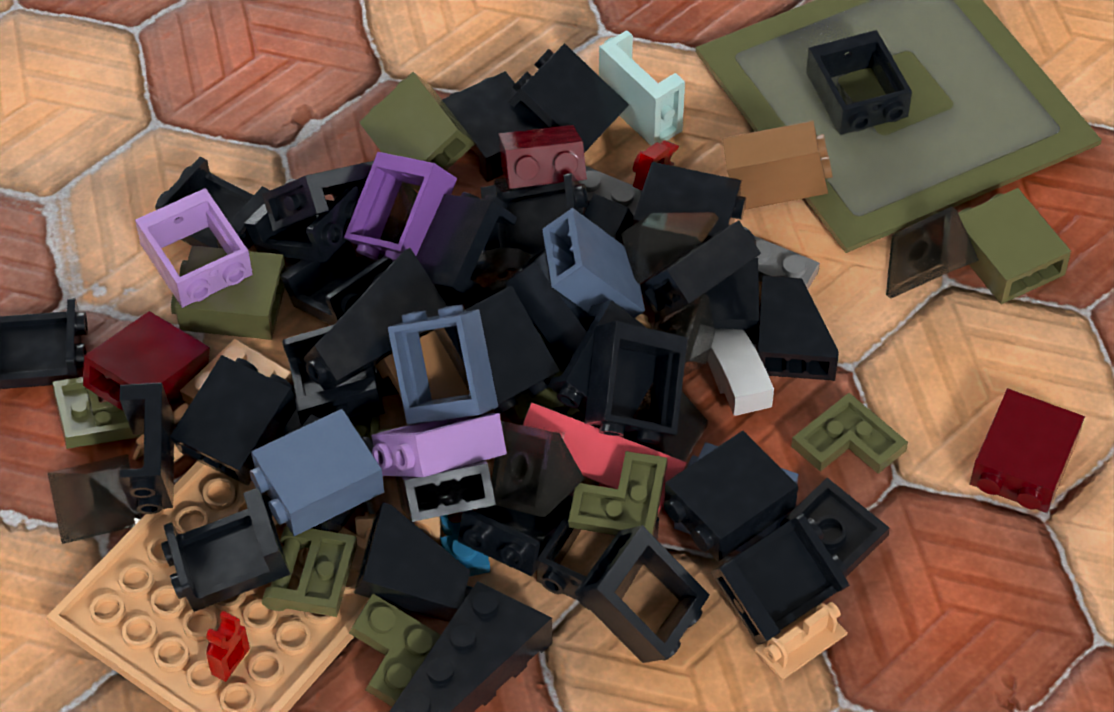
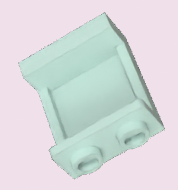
[599,31,685,146]

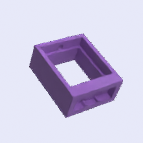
[344,152,457,262]

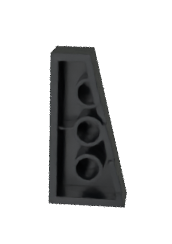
[389,581,553,712]

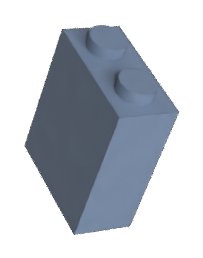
[542,208,645,318]
[250,409,384,536]

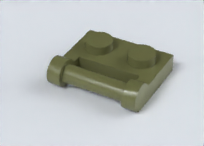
[262,526,357,617]

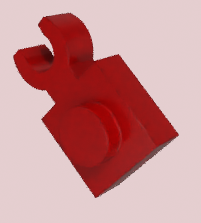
[632,140,679,191]
[206,611,250,682]

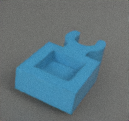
[440,511,490,577]

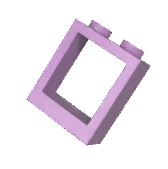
[135,188,253,308]
[371,413,507,477]

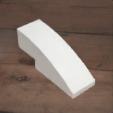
[696,328,774,416]

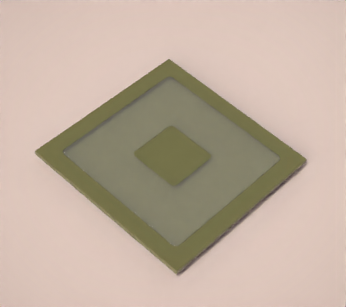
[695,0,1102,253]

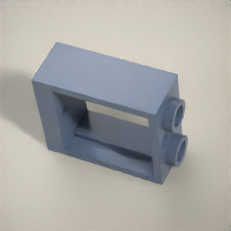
[388,305,498,425]

